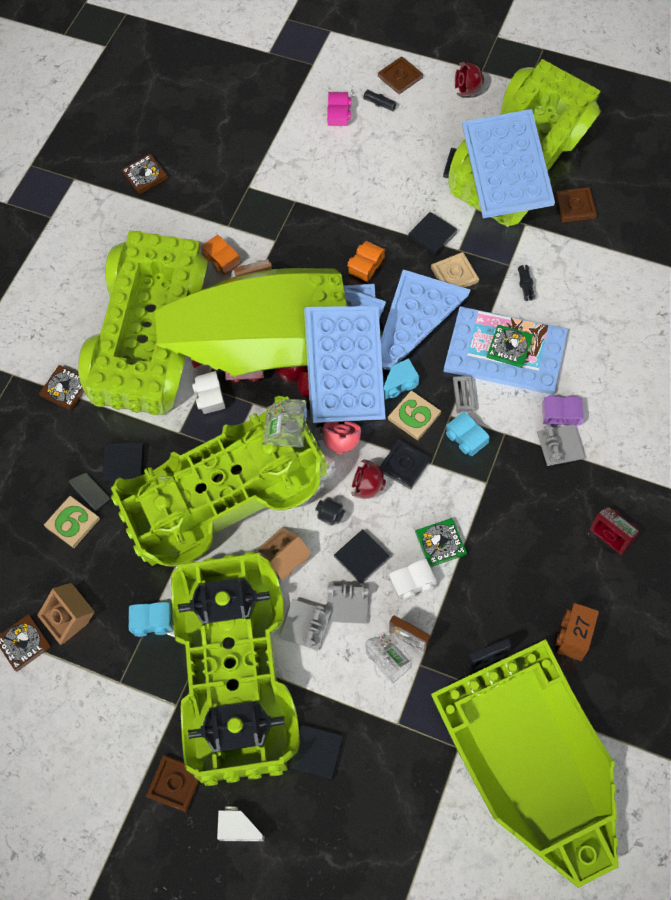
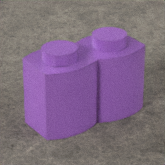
[542,395,584,426]

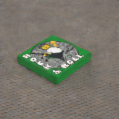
[487,325,533,368]
[415,518,467,567]

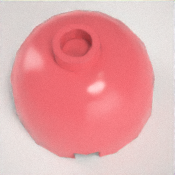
[322,421,361,455]

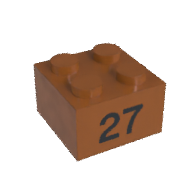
[555,603,599,661]

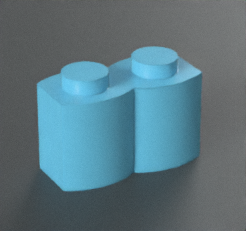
[446,411,490,456]
[129,602,172,637]

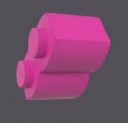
[327,92,352,126]

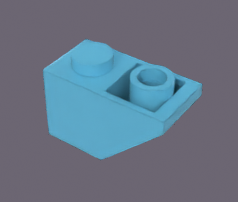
[383,359,419,399]

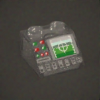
[263,399,307,447]
[365,632,412,684]

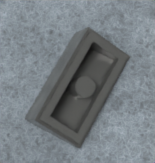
[69,473,110,511]

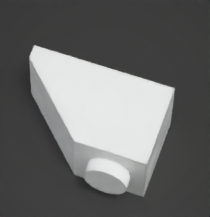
[217,807,264,841]

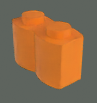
[201,234,241,274]
[347,241,385,282]

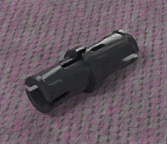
[363,89,397,112]
[518,265,535,301]

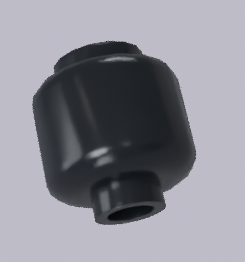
[315,497,346,526]

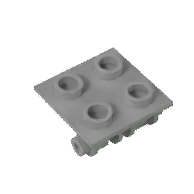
[537,424,585,466]
[327,582,369,624]
[279,599,331,651]

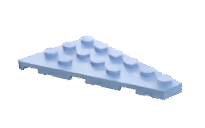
[380,270,470,371]

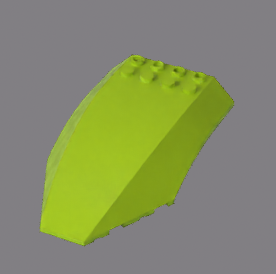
[154,268,347,378]
[431,639,619,888]

